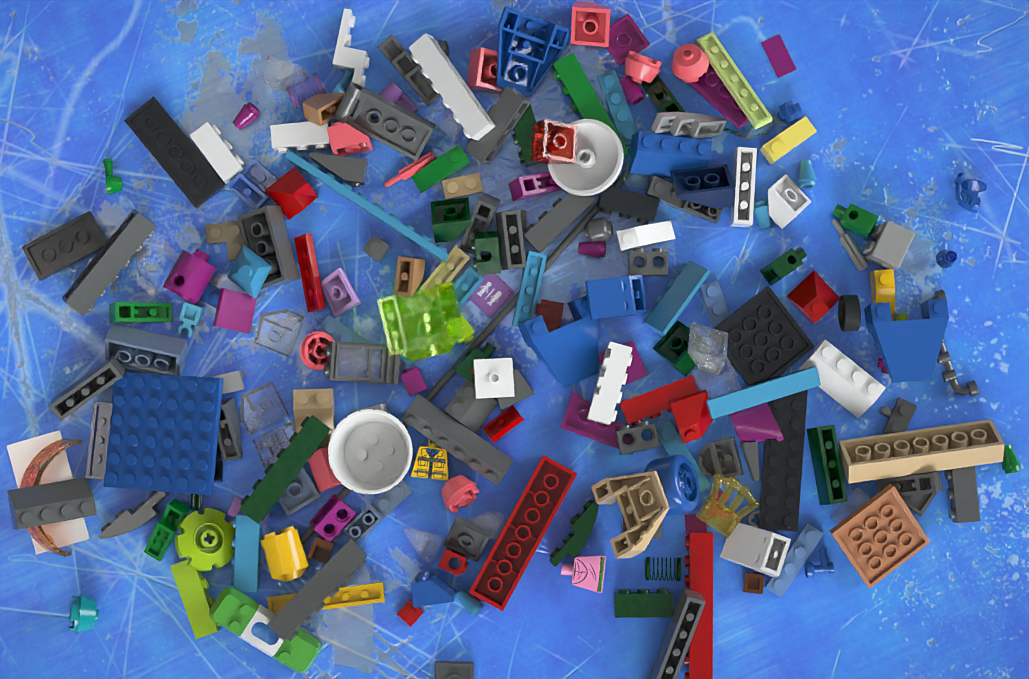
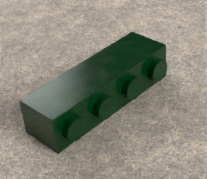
[807,425,848,505]

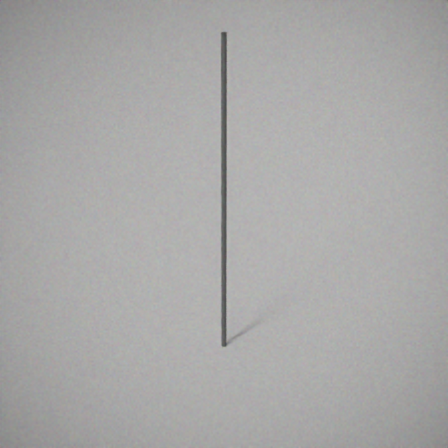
[300,168,632,545]

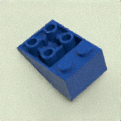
[585,275,648,320]

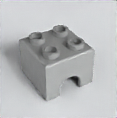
[863,221,915,270]

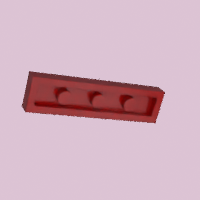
[294,233,325,312]

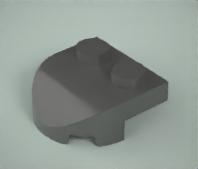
[698,437,744,480]

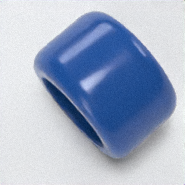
[644,454,700,517]

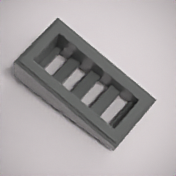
[740,442,760,481]

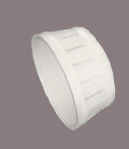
[328,409,413,494]

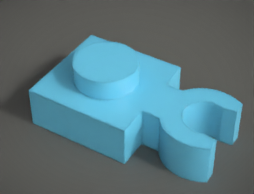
[178,301,204,337]

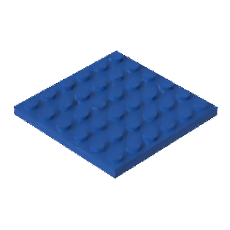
[103,372,223,495]

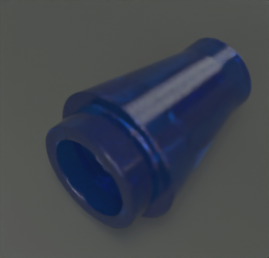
[936,249,957,268]

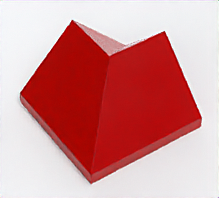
[265,166,319,220]

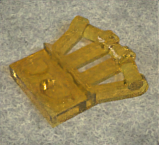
[696,473,760,538]

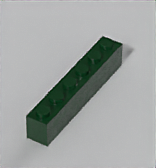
[240,415,332,524]

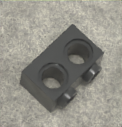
[628,248,668,276]
[615,421,659,455]

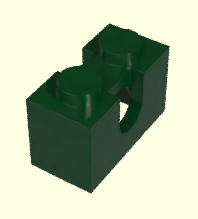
[471,231,501,275]

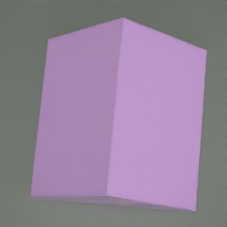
[321,268,362,317]

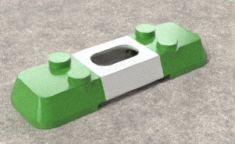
[209,587,321,673]

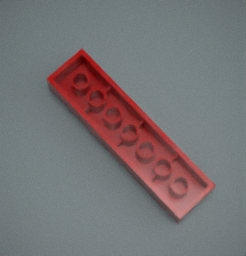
[468,455,577,611]

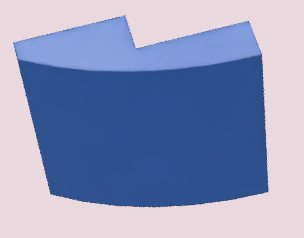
[227,158,278,210]

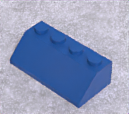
[629,132,712,178]
[410,571,457,607]

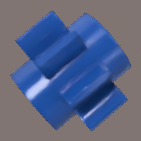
[777,100,802,124]

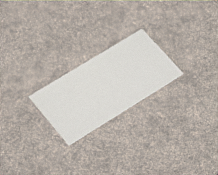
[7,430,90,554]

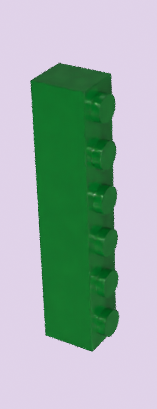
[551,53,628,157]

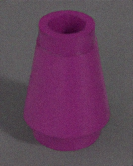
[619,76,644,105]
[232,102,260,130]
[578,241,606,259]

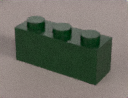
[512,104,547,167]
[614,588,673,618]

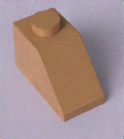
[302,92,345,126]
[394,256,426,297]

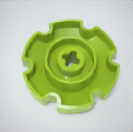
[175,508,236,571]

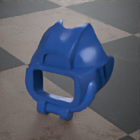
[955,173,987,213]

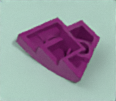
[728,402,784,442]

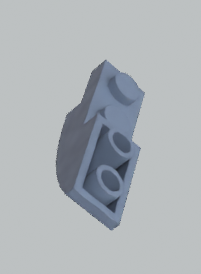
[343,479,413,544]

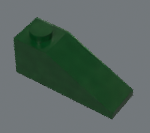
[641,74,685,113]

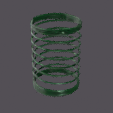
[645,557,682,581]

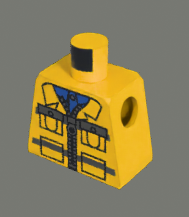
[411,439,449,480]

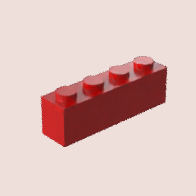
[619,375,698,427]

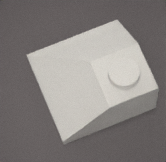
[768,174,811,229]

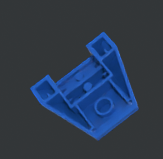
[496,7,571,97]

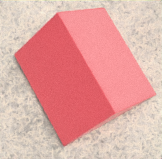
[308,447,343,493]

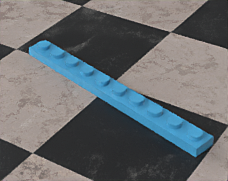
[285,150,449,263]

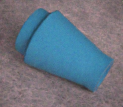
[798,160,817,189]
[753,199,771,229]
[456,588,485,617]

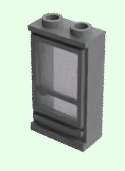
[323,341,401,384]

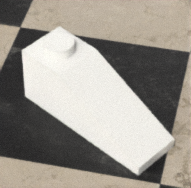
[615,220,675,253]

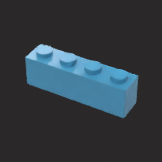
[231,511,263,593]

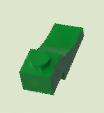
[144,498,191,561]

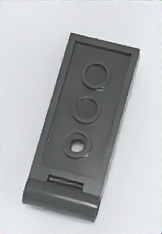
[334,82,436,161]

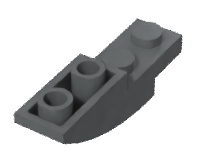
[645,176,723,223]
[98,491,170,539]

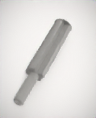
[832,218,869,271]

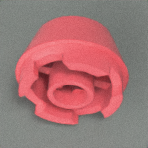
[671,44,709,83]
[625,51,662,84]
[300,331,334,370]
[441,475,480,513]

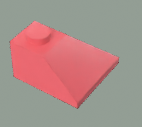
[571,1,611,47]
[327,122,374,157]

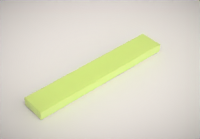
[696,32,772,129]

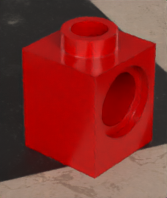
[438,548,469,576]

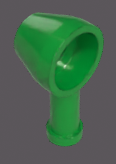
[103,158,123,195]

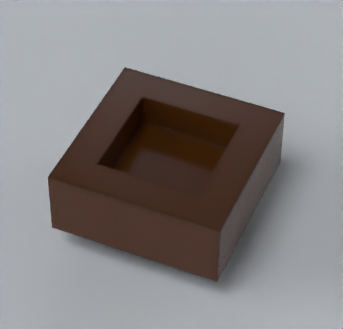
[742,572,764,594]

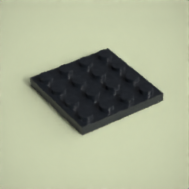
[708,286,814,386]

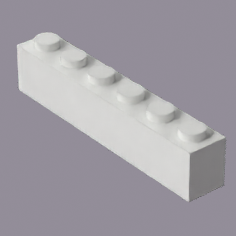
[409,33,495,140]

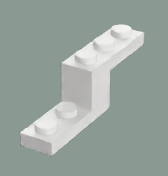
[332,8,370,87]

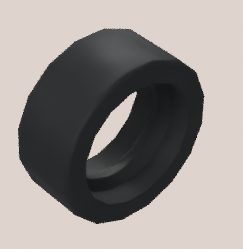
[838,295,861,331]

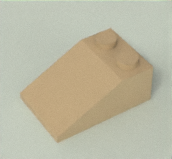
[293,388,335,447]

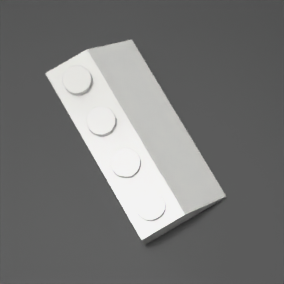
[798,339,886,418]

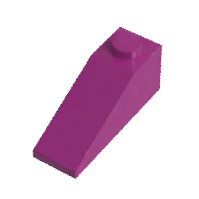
[508,172,563,201]

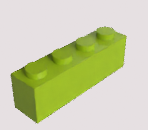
[170,559,221,639]

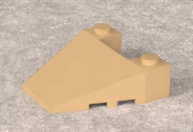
[591,471,670,558]

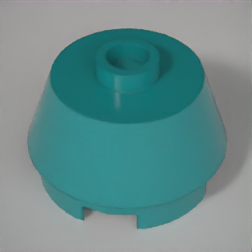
[68,595,99,634]

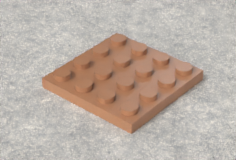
[829,484,930,589]

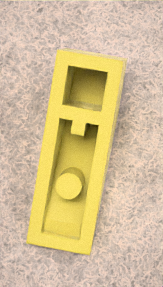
[760,116,817,165]

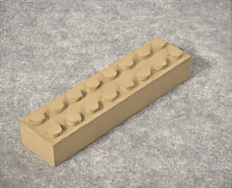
[839,419,1004,484]

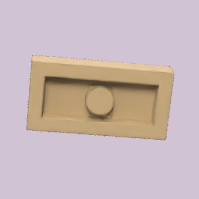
[442,173,483,200]

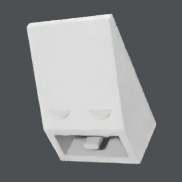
[720,521,791,577]

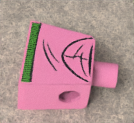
[561,554,606,593]

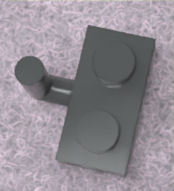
[878,398,917,434]

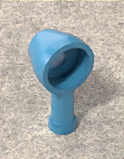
[332,69,354,93]

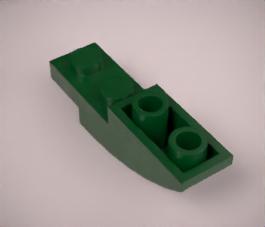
[549,499,599,567]

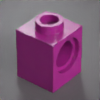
[400,366,428,397]

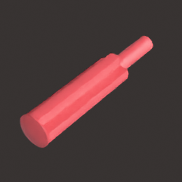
[384,151,436,188]

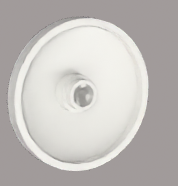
[547,119,624,196]

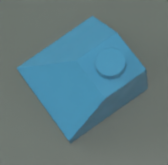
[227,245,272,298]

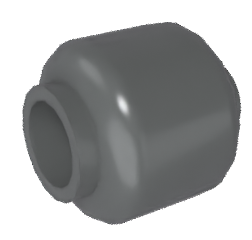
[584,217,613,242]

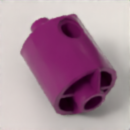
[163,249,217,304]

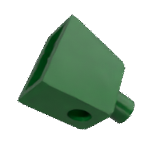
[832,204,878,241]

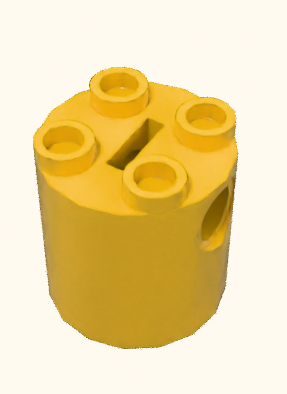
[260,526,309,582]

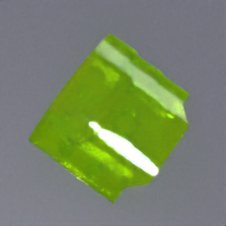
[377,281,465,361]

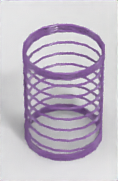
[286,73,326,108]

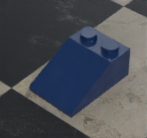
[670,164,735,208]

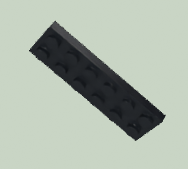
[124,96,226,209]

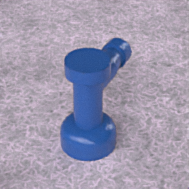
[804,548,834,578]

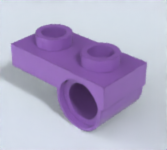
[379,82,419,113]

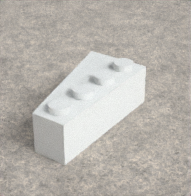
[587,341,633,425]

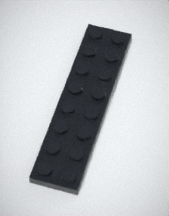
[758,375,808,532]

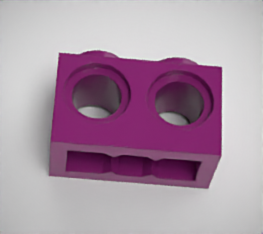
[309,493,356,542]

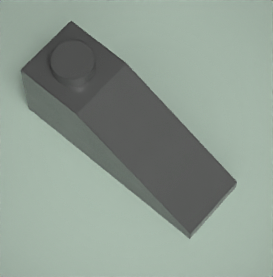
[309,152,368,187]
[459,192,501,256]
[218,397,243,462]
[876,471,942,496]

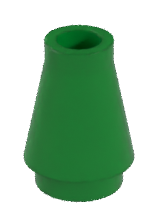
[1002,445,1021,474]

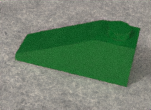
[412,144,470,193]
[109,302,172,323]

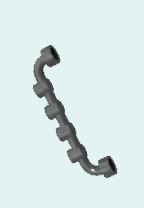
[929,289,979,397]

